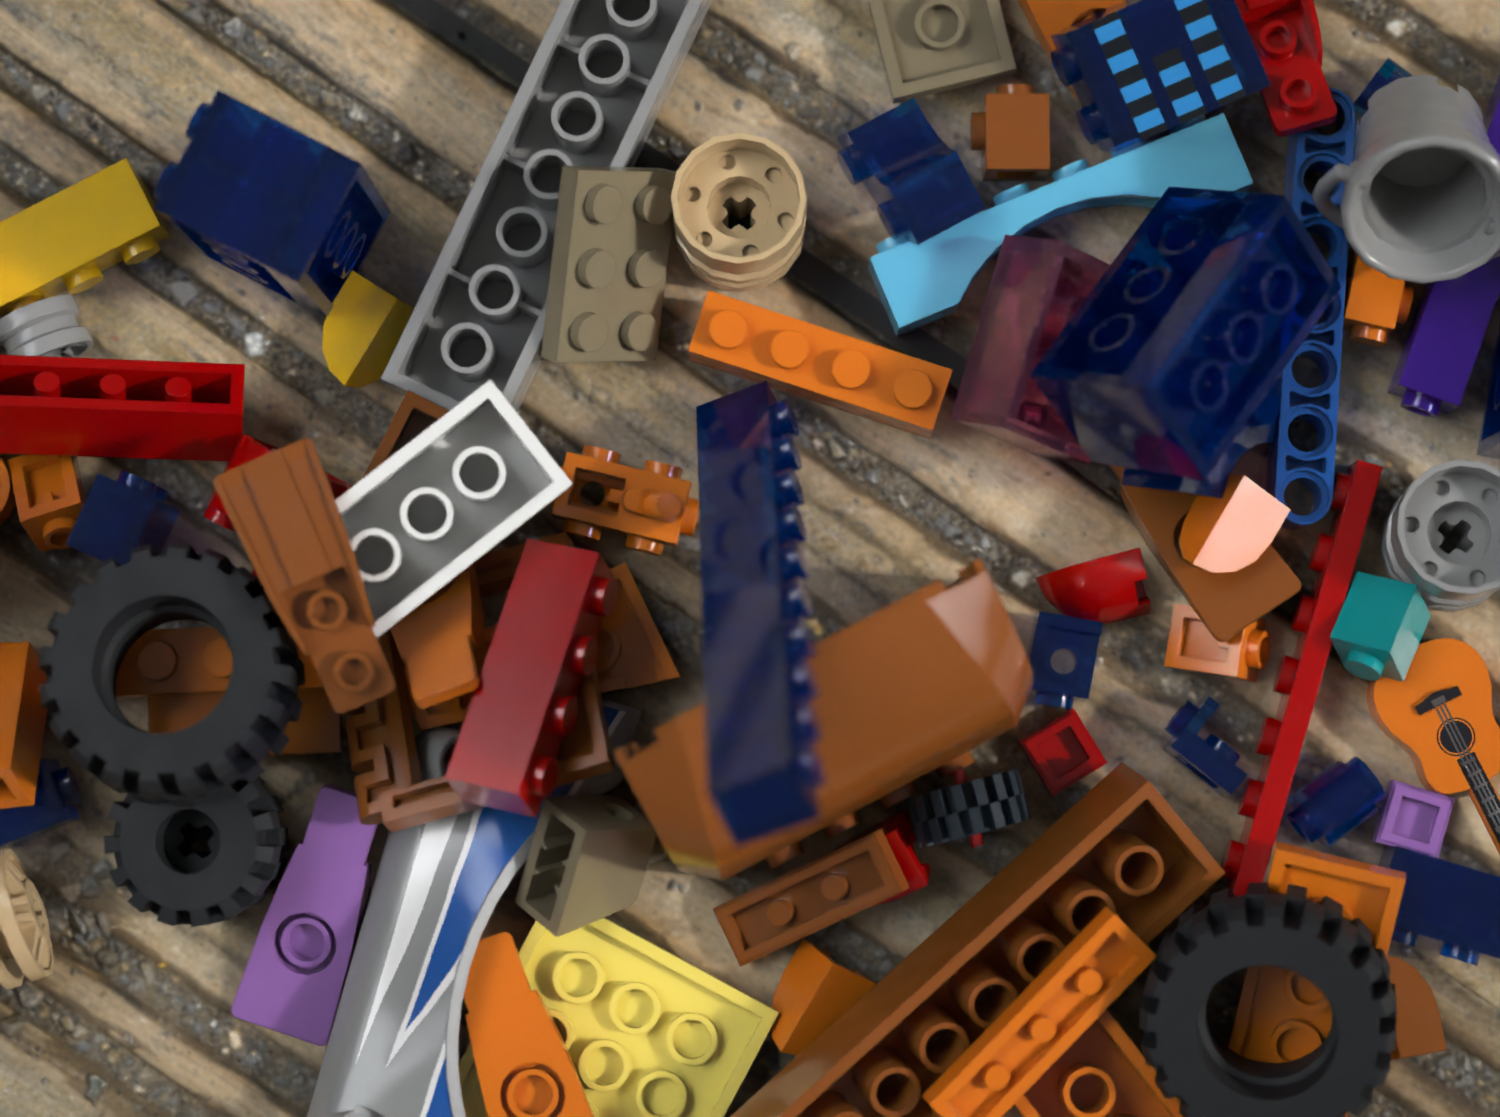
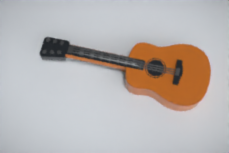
[1367,638,1500,855]

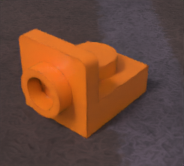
[8,454,99,552]
[1164,603,1271,682]

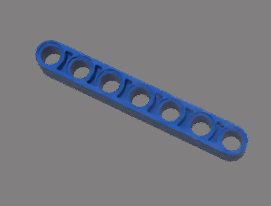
[1266,87,1356,530]

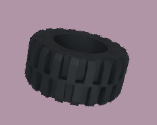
[38,543,305,807]
[1139,882,1397,1117]

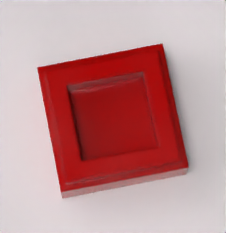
[1018,708,1107,796]

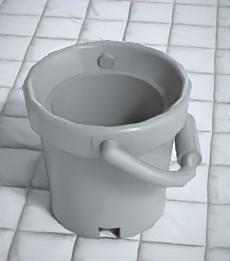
[1312,74,1500,284]

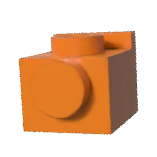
[1343,251,1413,347]

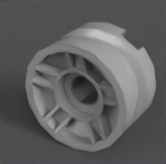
[0,295,94,358]

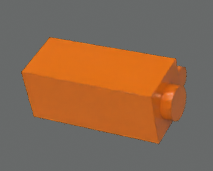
[0,641,47,809]

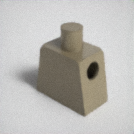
[515,795,667,937]

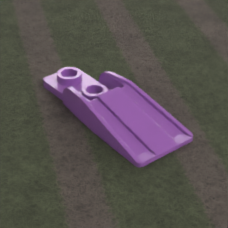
[231,784,377,1046]

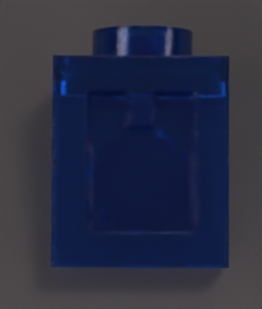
[1163,696,1247,797]

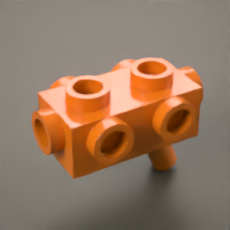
[551,445,702,556]

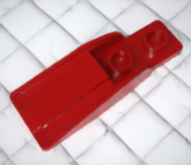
[1208,0,1337,137]

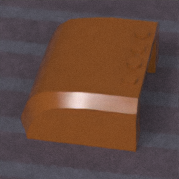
[613,559,1033,881]

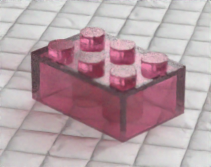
[950,235,1144,464]

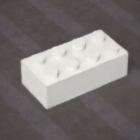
[336,380,573,639]

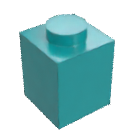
[1330,571,1431,682]

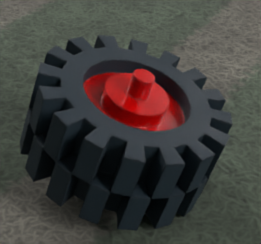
[905,768,1031,849]

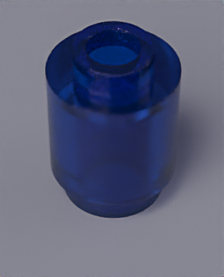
[1287,756,1386,848]

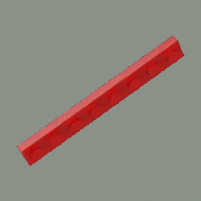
[1221,460,1383,897]

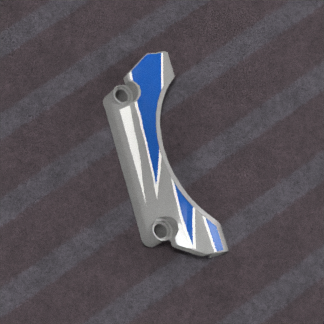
[306,699,642,1117]

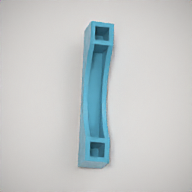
[868,113,1253,336]

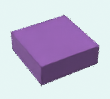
[1372,780,1455,860]

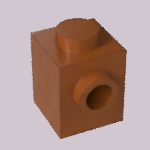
[970,84,1050,181]

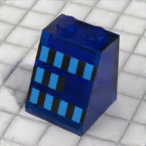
[1050,0,1271,151]

